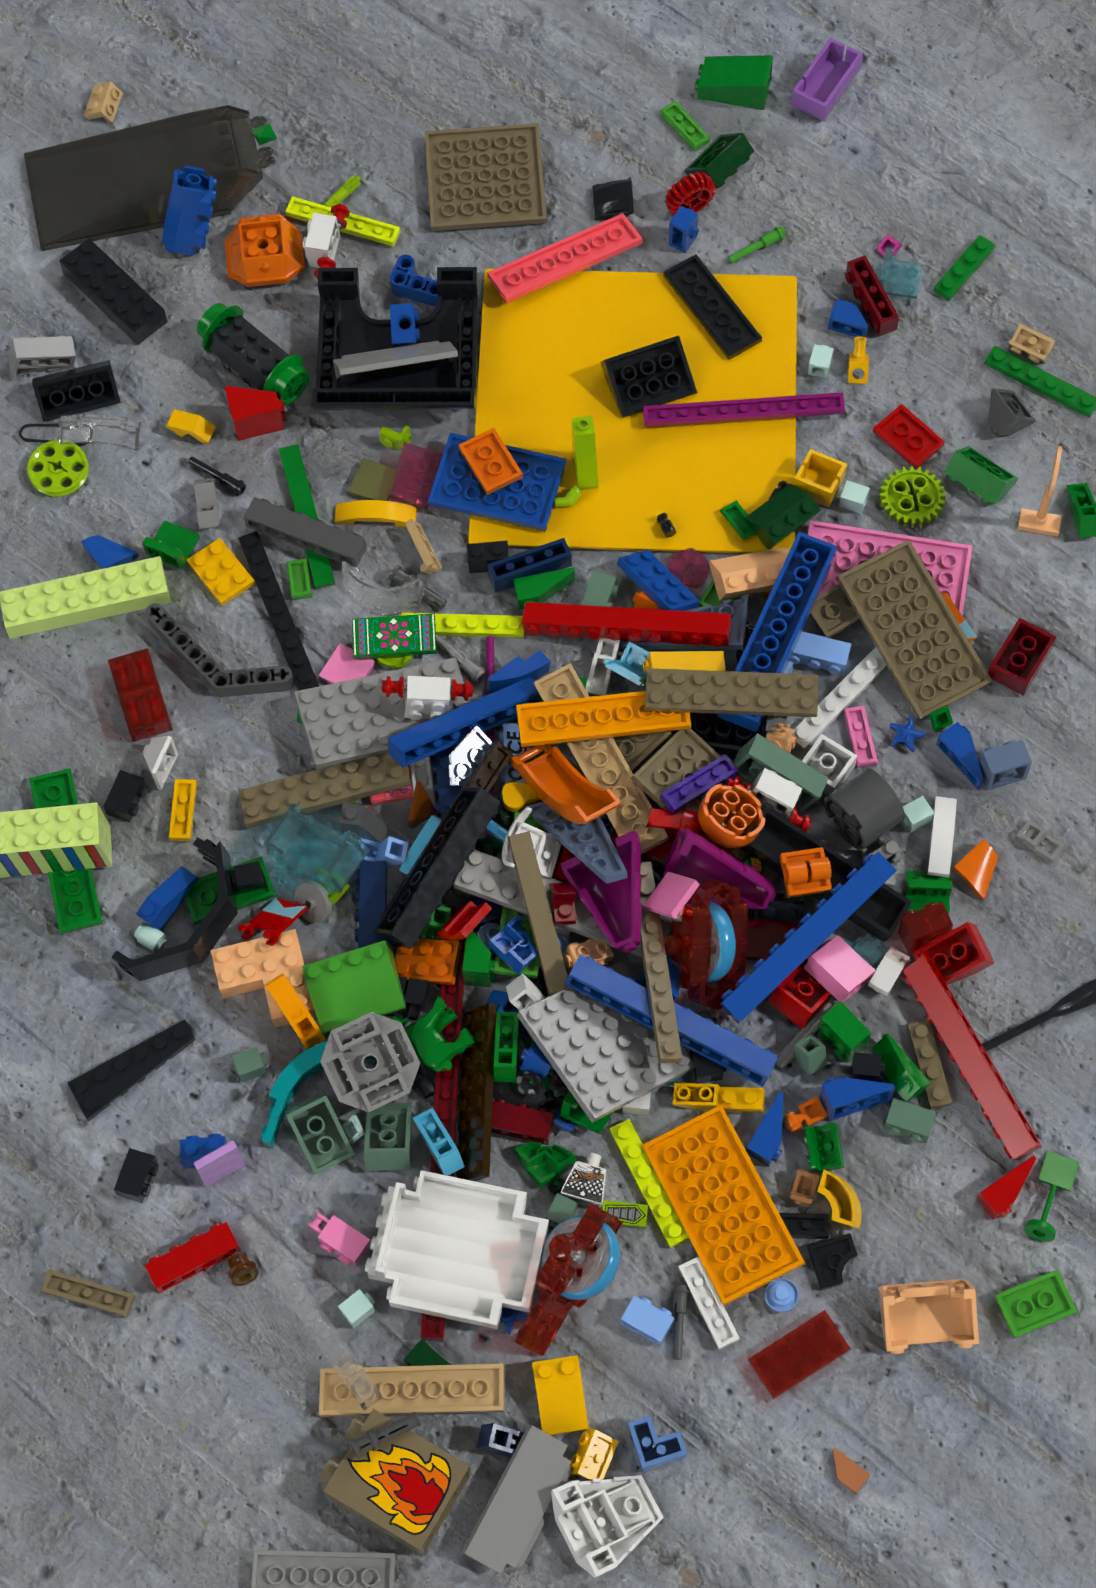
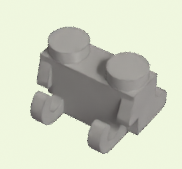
[859,836,901,863]

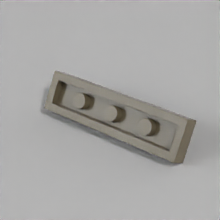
[907,1020,952,1110]
[41,1269,136,1318]

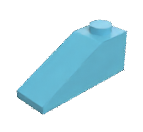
[413,1108,465,1176]

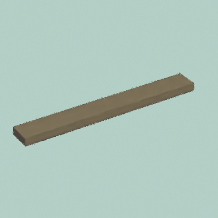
[507,831,569,996]

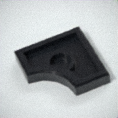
[807,1233,857,1291]

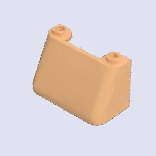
[878,1279,979,1354]

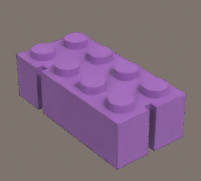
[791,38,863,121]

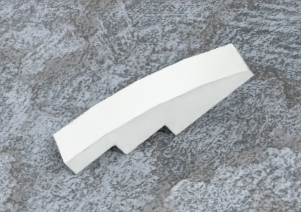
[927,796,957,878]

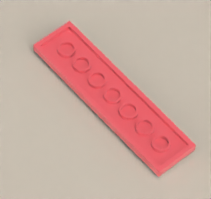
[487,213,643,304]

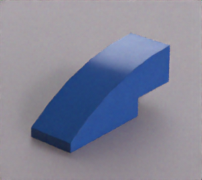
[486,650,551,692]

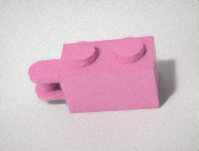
[307,1212,371,1267]

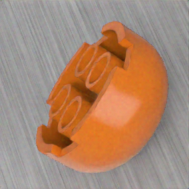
[698,784,765,848]

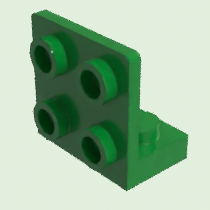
[142,521,200,569]
[560,1091,613,1134]

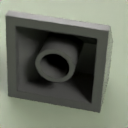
[988,388,1036,436]

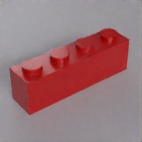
[145,1222,241,1294]

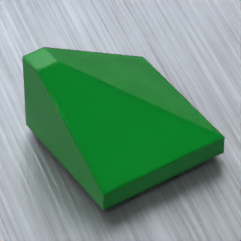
[252,123,277,146]

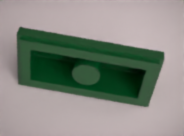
[404,1339,451,1366]

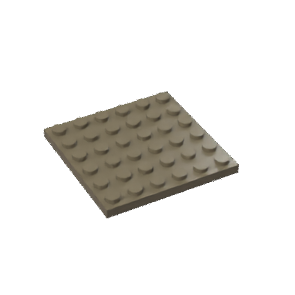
[425,123,547,231]

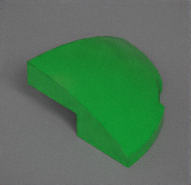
[514,1142,577,1189]

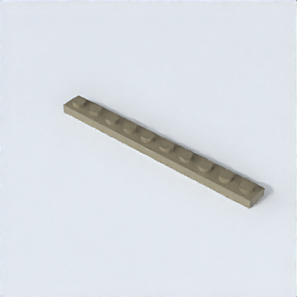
[640,862,683,1063]

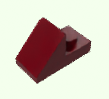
[549,883,577,925]

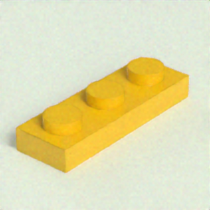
[169,779,197,842]

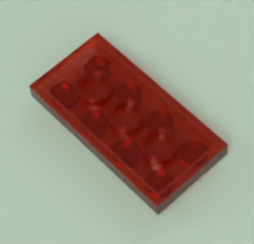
[748,1310,851,1400]

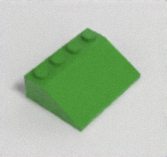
[302,940,406,1034]

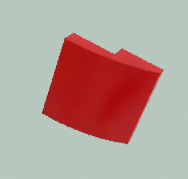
[436,901,492,940]

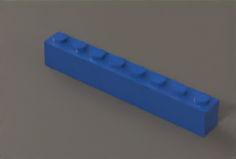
[388,676,543,768]

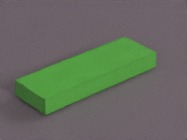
[660,101,710,151]

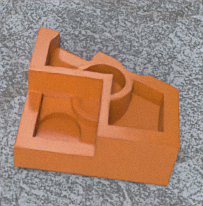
[953,839,998,900]

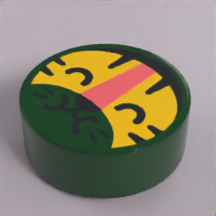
[743,857,764,875]

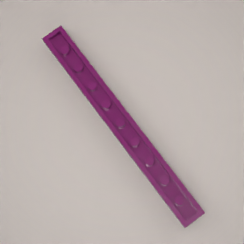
[643,392,845,428]

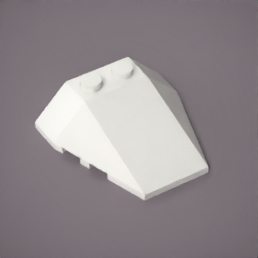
[551,1475,664,1578]

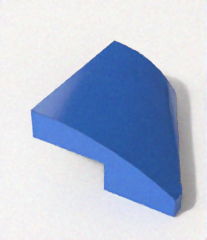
[81,535,139,569]
[487,915,538,974]

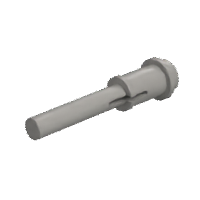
[436,634,486,682]

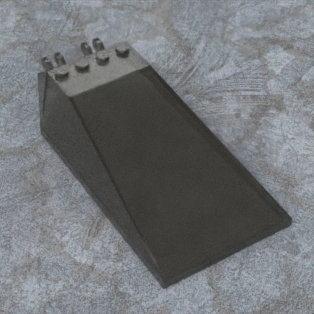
[24,105,276,251]

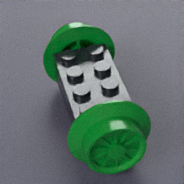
[197,303,309,405]

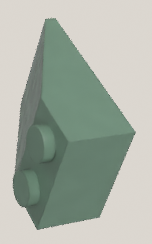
[284,1092,355,1175]
[364,1103,412,1171]

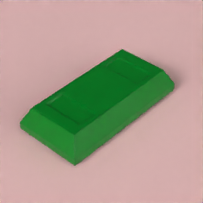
[720,500,755,541]

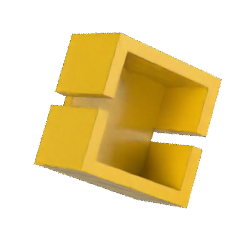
[793,449,847,508]

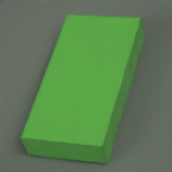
[286,558,312,601]

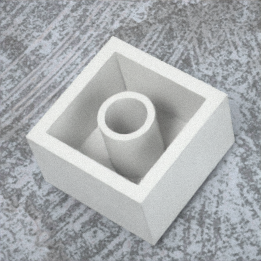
[802,734,857,795]

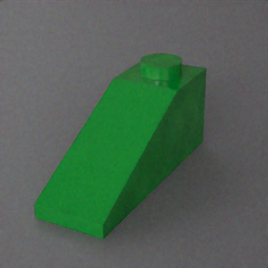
[1067,483,1096,539]
[513,567,575,610]
[494,1012,518,1082]
[872,1033,931,1102]

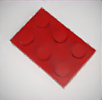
[873,404,945,470]

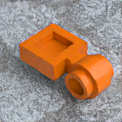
[783,1097,828,1134]

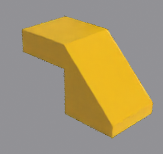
[165,409,216,445]

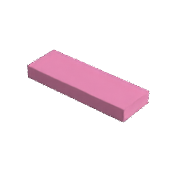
[843,706,878,768]

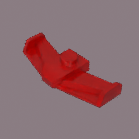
[646,808,730,853]

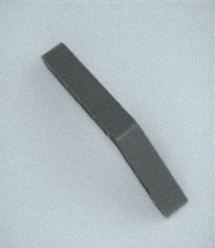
[145,603,294,697]

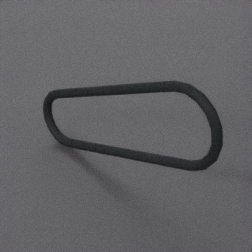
[19,423,93,446]

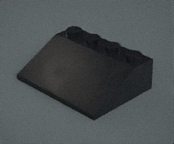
[600,335,697,418]

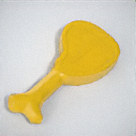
[502,782,541,812]

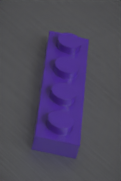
[659,754,739,814]

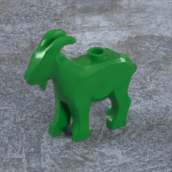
[390,997,475,1072]

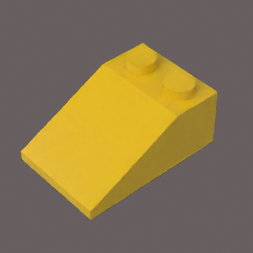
[532,1355,589,1436]

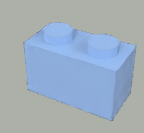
[621,1296,674,1347]

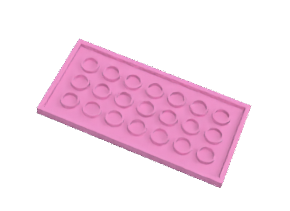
[808,520,972,614]

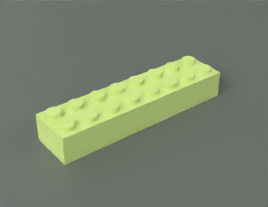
[0,556,171,639]

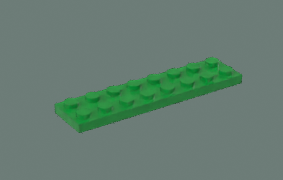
[29,768,103,934]

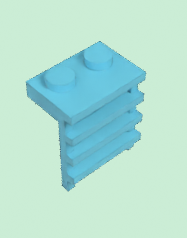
[604,642,650,686]

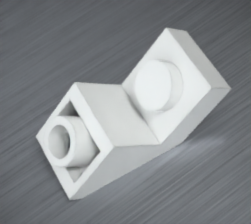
[868,947,910,996]

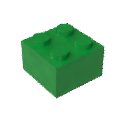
[818,1001,871,1063]

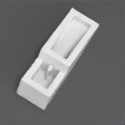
[586,638,620,696]

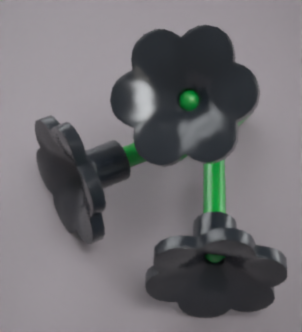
[516,1069,567,1109]

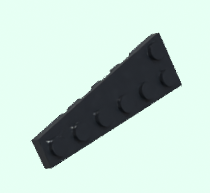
[67,1019,196,1121]

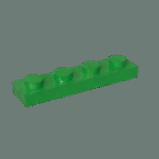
[933,235,995,301]

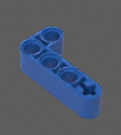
[390,254,438,307]

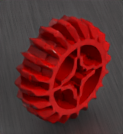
[665,172,716,216]

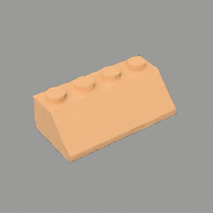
[709,547,789,601]

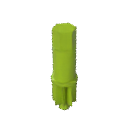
[323,175,361,207]

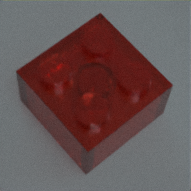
[898,902,953,955]

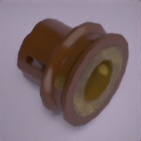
[228,1253,259,1286]

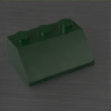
[684,133,755,189]
[744,484,821,550]

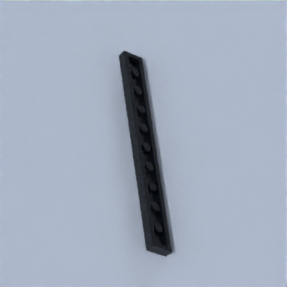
[238,531,319,691]

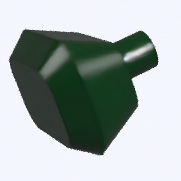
[548,1177,565,1195]

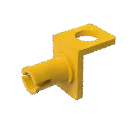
[848,336,869,384]

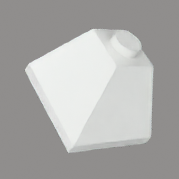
[143,736,178,790]

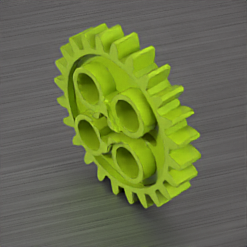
[879,466,946,528]

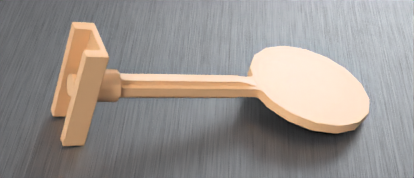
[1017,446,1062,537]

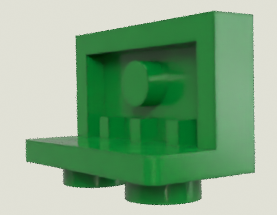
[804,1122,845,1173]

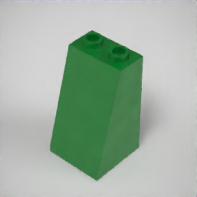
[695,55,773,110]

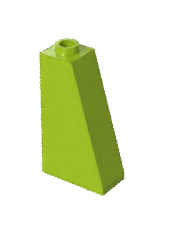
[572,416,598,490]

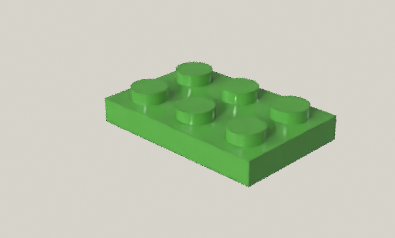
[994,1270,1078,1339]

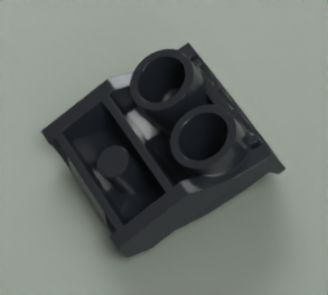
[592,177,634,221]

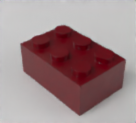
[988,617,1056,696]

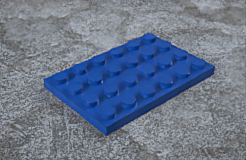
[428,433,567,532]

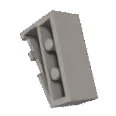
[8,336,76,381]

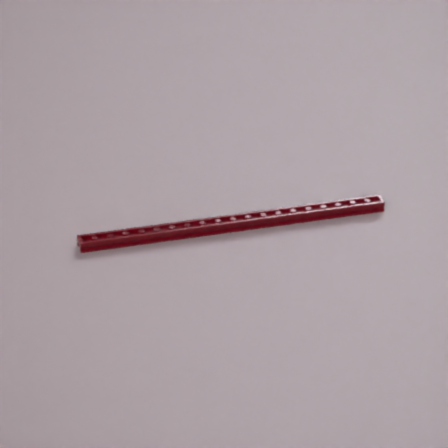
[420,907,466,1342]

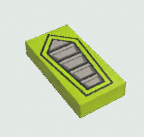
[601,1200,648,1229]

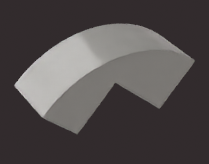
[194,478,219,528]

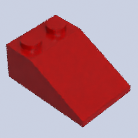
[912,922,995,985]
[768,959,832,1029]

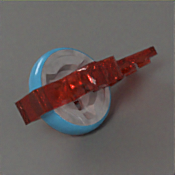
[514,1203,623,1356]

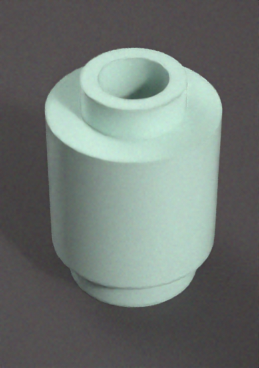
[134,923,168,953]

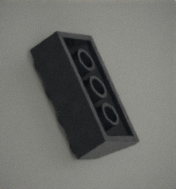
[32,360,121,422]

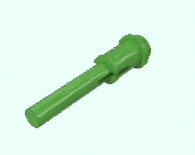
[728,226,786,264]

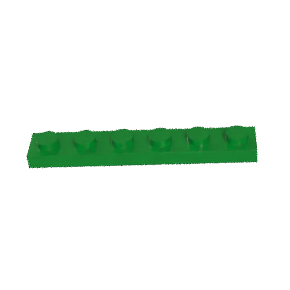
[984,345,1096,418]

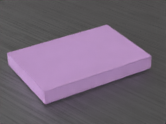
[193,1140,245,1188]

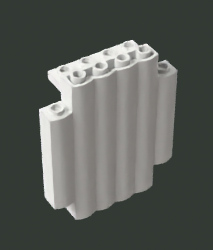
[365,1170,549,1329]

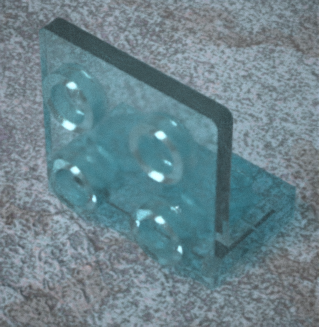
[880,247,923,299]

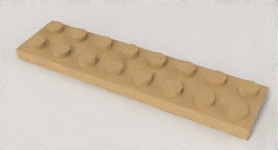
[319,1363,505,1417]

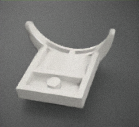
[502,807,561,879]

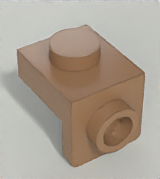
[790,1168,820,1206]

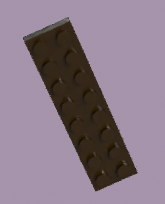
[456,1003,497,1182]

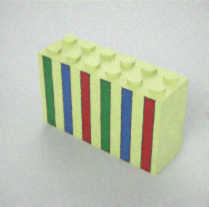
[0,802,113,878]

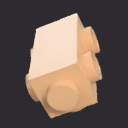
[766,723,797,753]
[562,939,614,974]

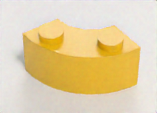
[817,1170,862,1229]

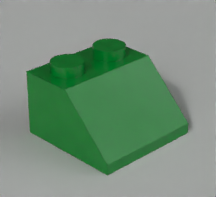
[462,931,496,987]

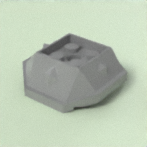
[320,1012,420,1112]

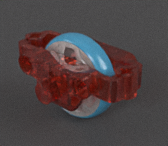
[664,878,748,1010]

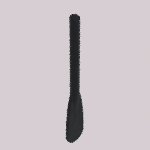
[982,979,1096,1052]

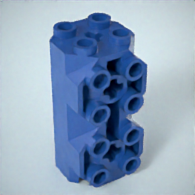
[162,166,217,256]

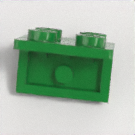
[906,871,952,914]

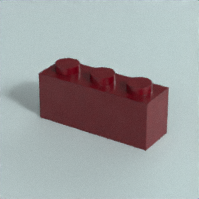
[491,1099,554,1145]

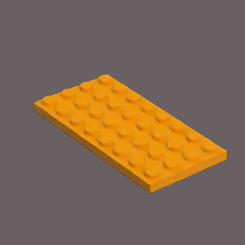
[642,1104,805,1306]

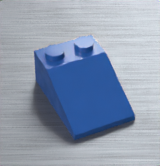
[819,1077,895,1122]

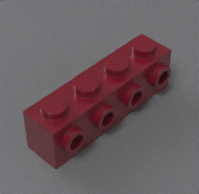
[845,255,899,336]

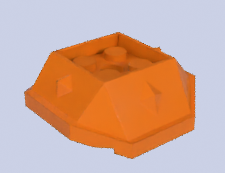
[225,214,306,287]

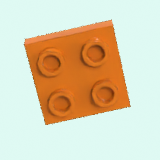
[779,847,832,898]

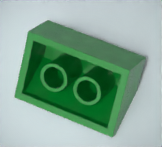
[944,446,1019,504]

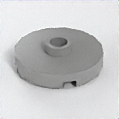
[295,881,332,923]

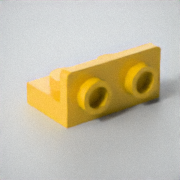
[570,1429,619,1481]

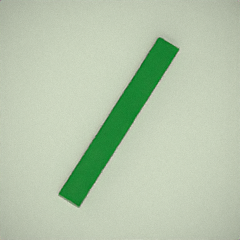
[279,444,335,589]

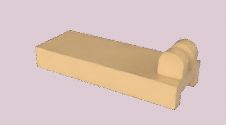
[405,519,442,575]

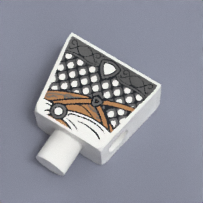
[561,1153,606,1210]

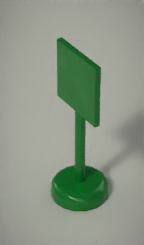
[1024,1150,1080,1242]

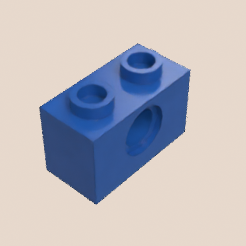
[390,303,420,348]

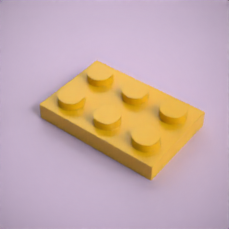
[187,538,255,606]

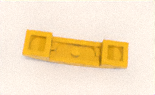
[334,500,417,527]

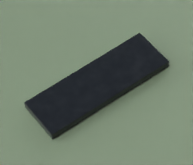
[663,254,762,360]

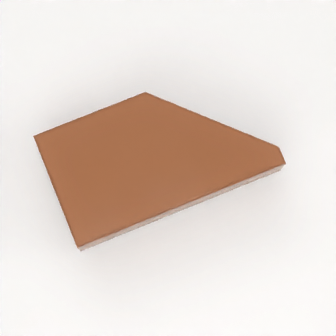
[832,1448,870,1494]

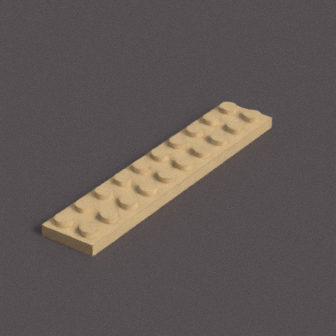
[533,663,669,854]

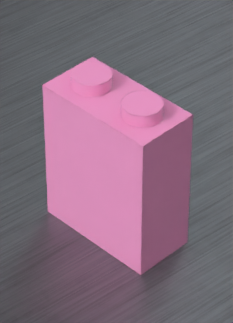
[804,935,876,1003]

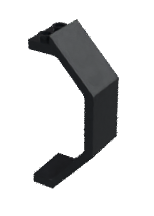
[111,837,238,981]

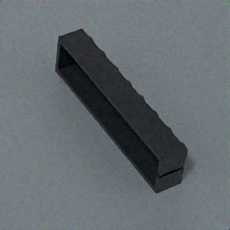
[740,807,912,942]

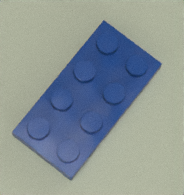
[617,549,700,611]

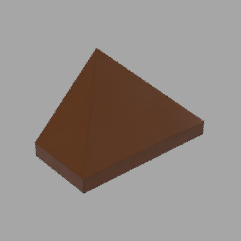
[408,781,436,829]

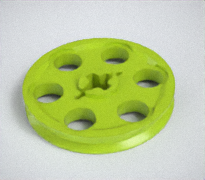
[27,440,89,497]

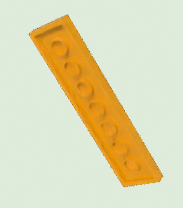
[516,691,691,747]

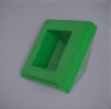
[929,705,953,733]

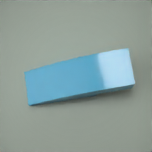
[399,815,442,874]

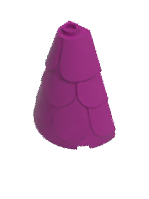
[659,828,777,909]
[560,830,642,952]

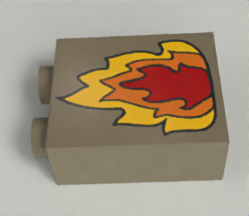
[319,1408,472,1557]

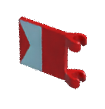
[238,898,308,946]

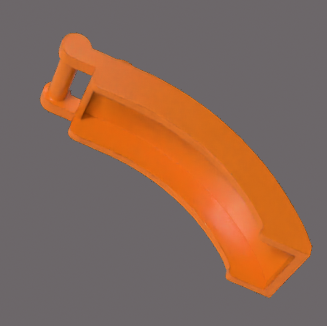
[509,744,621,824]

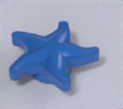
[890,717,926,752]
[499,1307,528,1335]

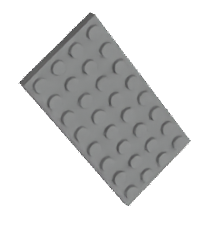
[294,657,470,768]

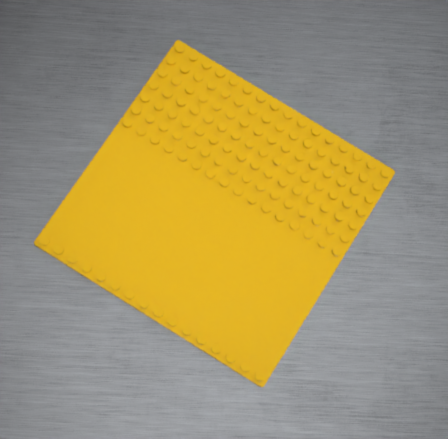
[468,268,797,554]

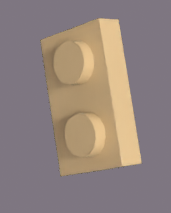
[84,81,122,123]
[1008,323,1056,364]

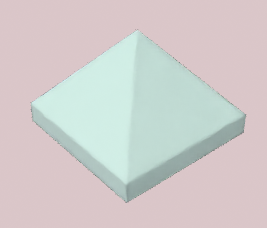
[342,1114,365,1145]

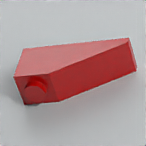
[977,1155,1037,1220]

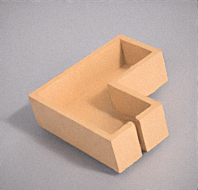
[211,929,317,1028]

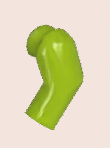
[555,486,581,508]

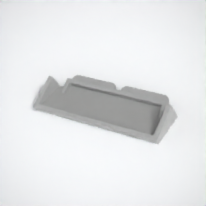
[333,341,458,380]
[462,1424,572,1574]

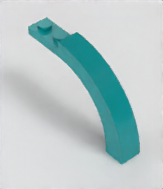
[260,1040,377,1148]

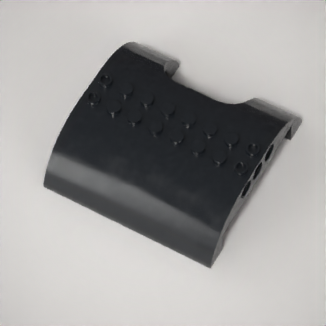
[312,267,478,410]

